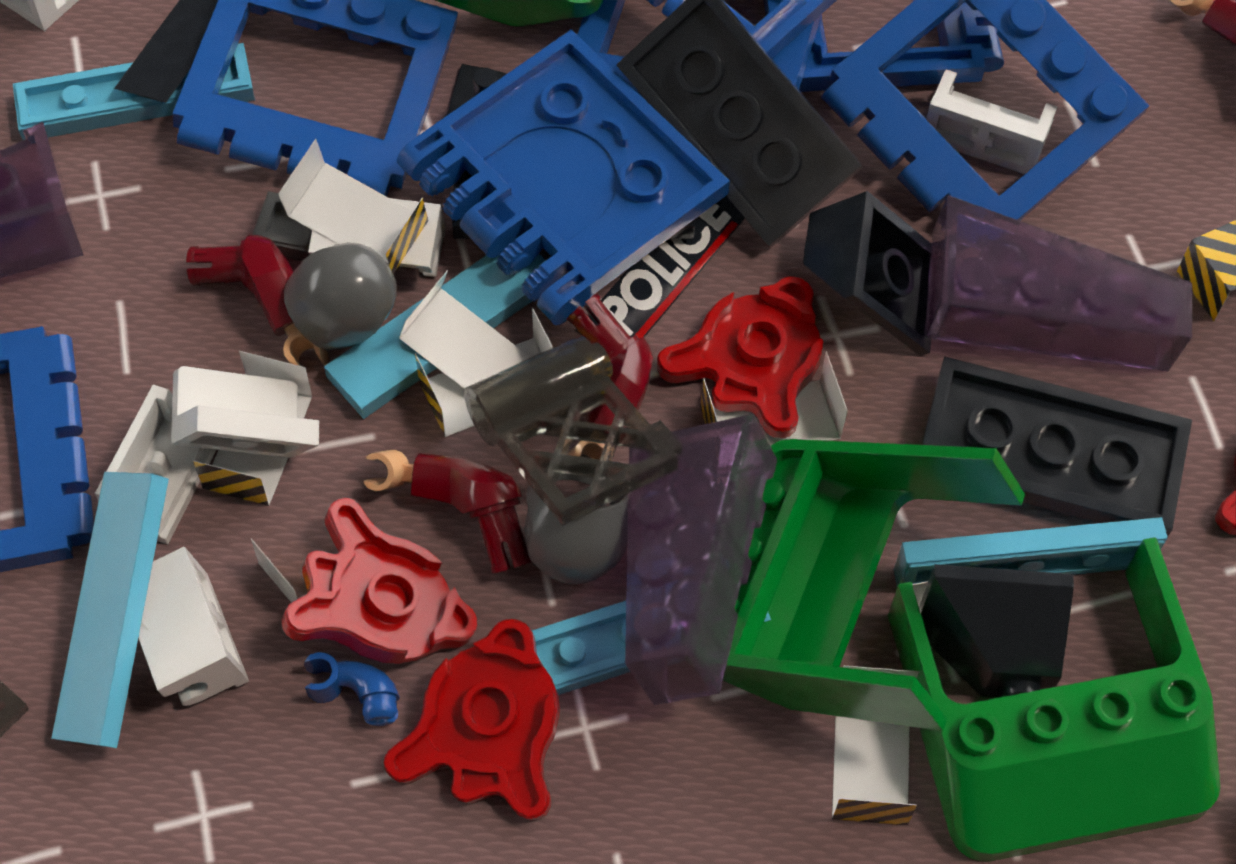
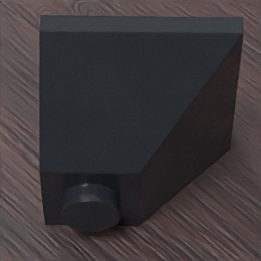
[803,191,941,356]
[919,564,1074,698]

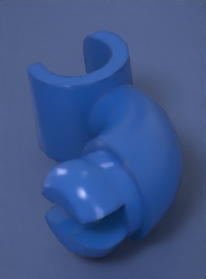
[304,652,400,726]

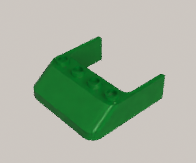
[682,439,1025,731]
[888,537,1221,862]

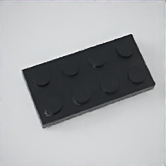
[616,0,864,246]
[921,356,1192,538]

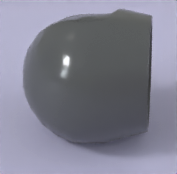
[284,242,397,350]
[524,457,631,584]

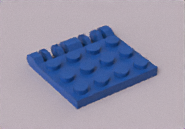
[397,30,730,325]

